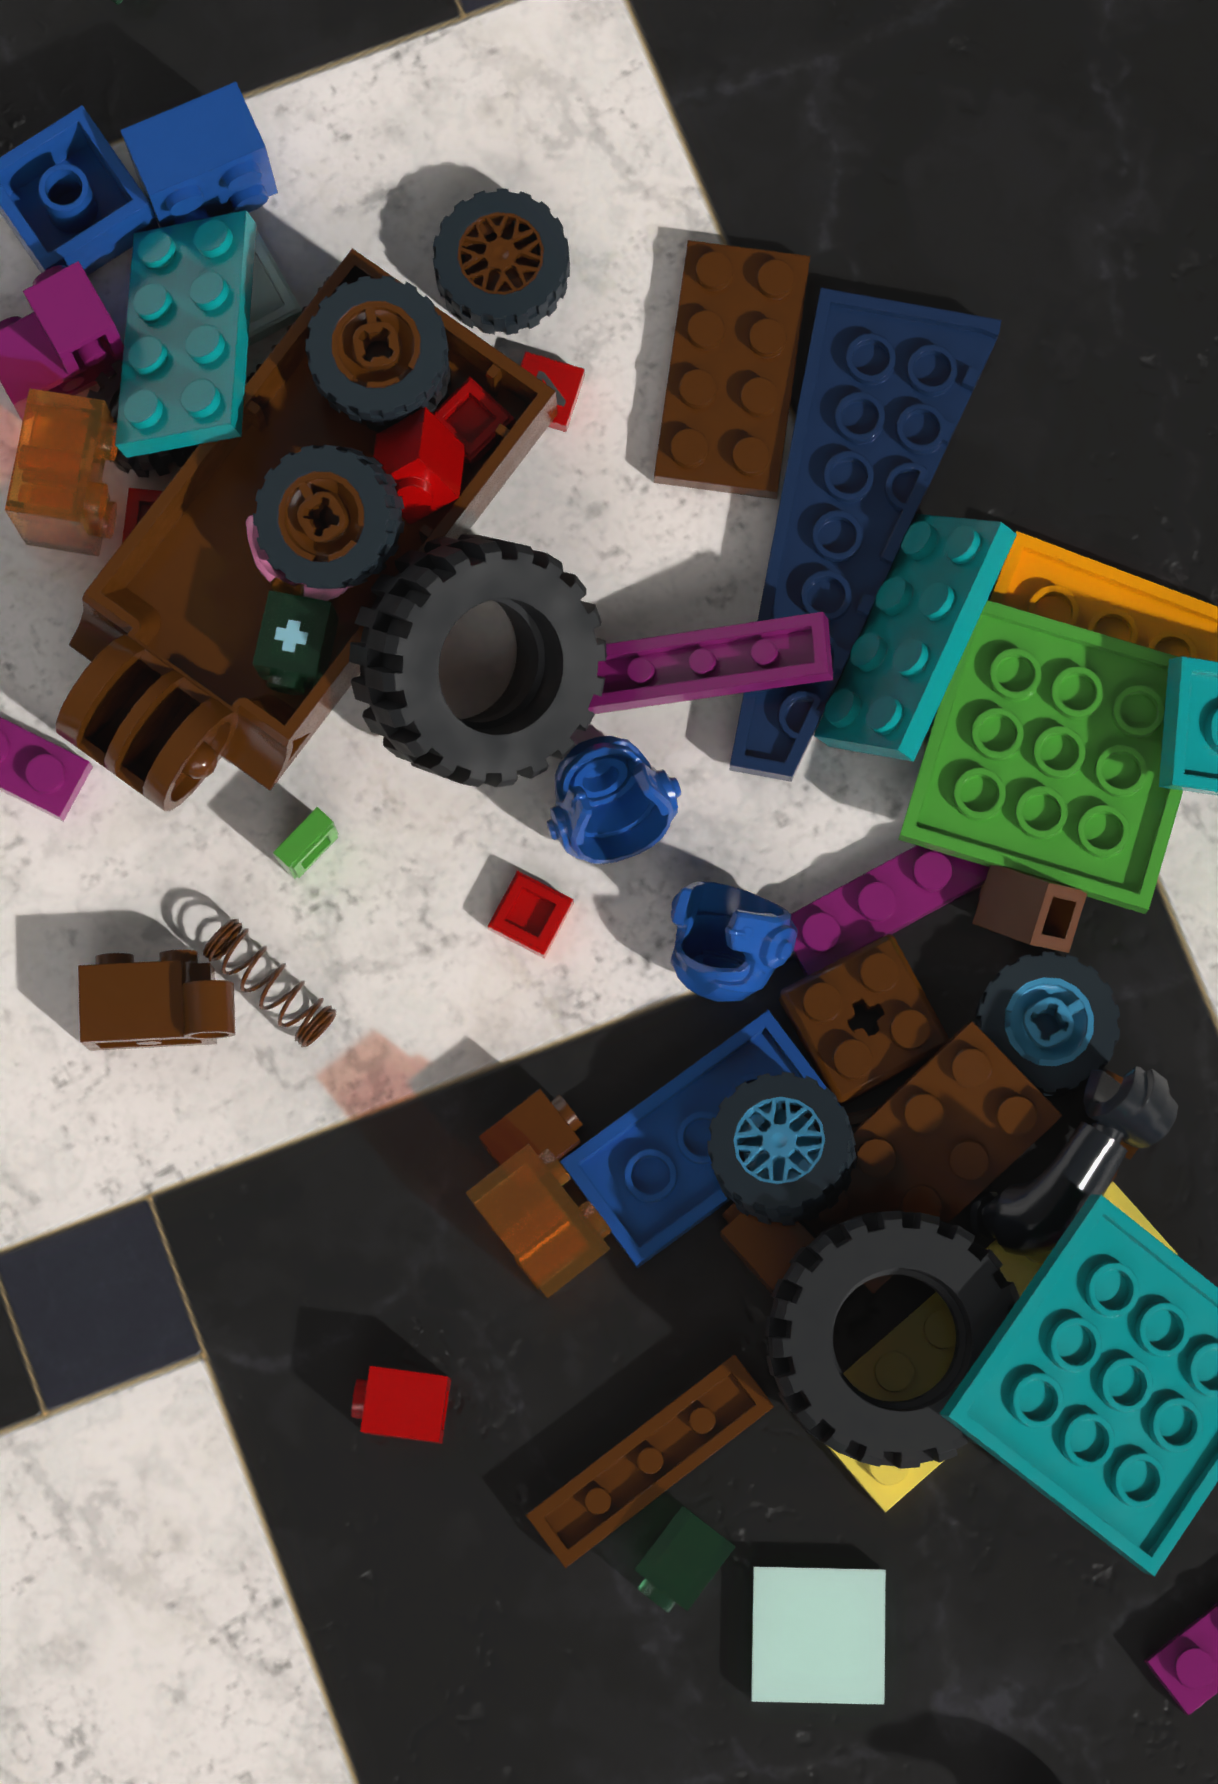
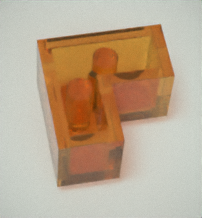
[5,388,118,556]
[466,1143,612,1301]

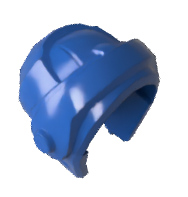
[546,736,681,864]
[670,881,798,1002]

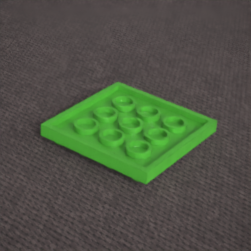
[898,600,1183,914]

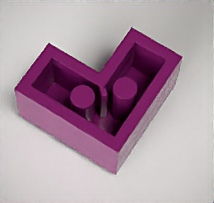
[0,261,124,423]

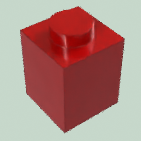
[373,407,466,525]
[351,1366,451,1444]

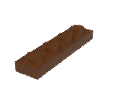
[526,1354,774,1568]

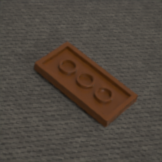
[654,240,810,499]
[803,1020,1063,1294]

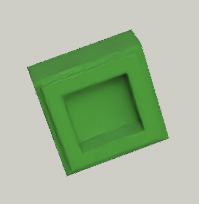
[273,807,339,879]

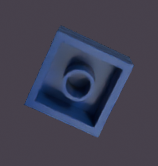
[120,82,278,228]
[0,105,159,276]

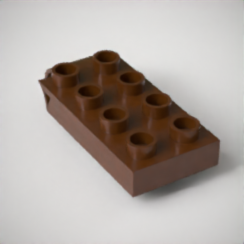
[56,248,558,812]

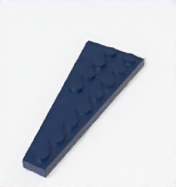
[729,288,1002,782]

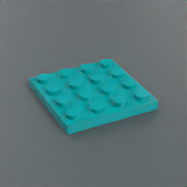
[940,1194,1218,1576]

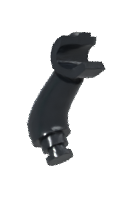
[970,1067,1178,1256]

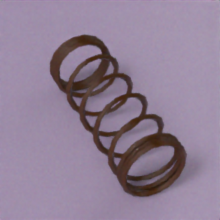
[203,919,336,1047]

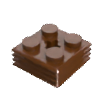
[779,934,950,1106]

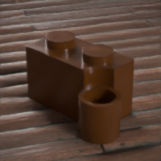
[78,950,235,1051]

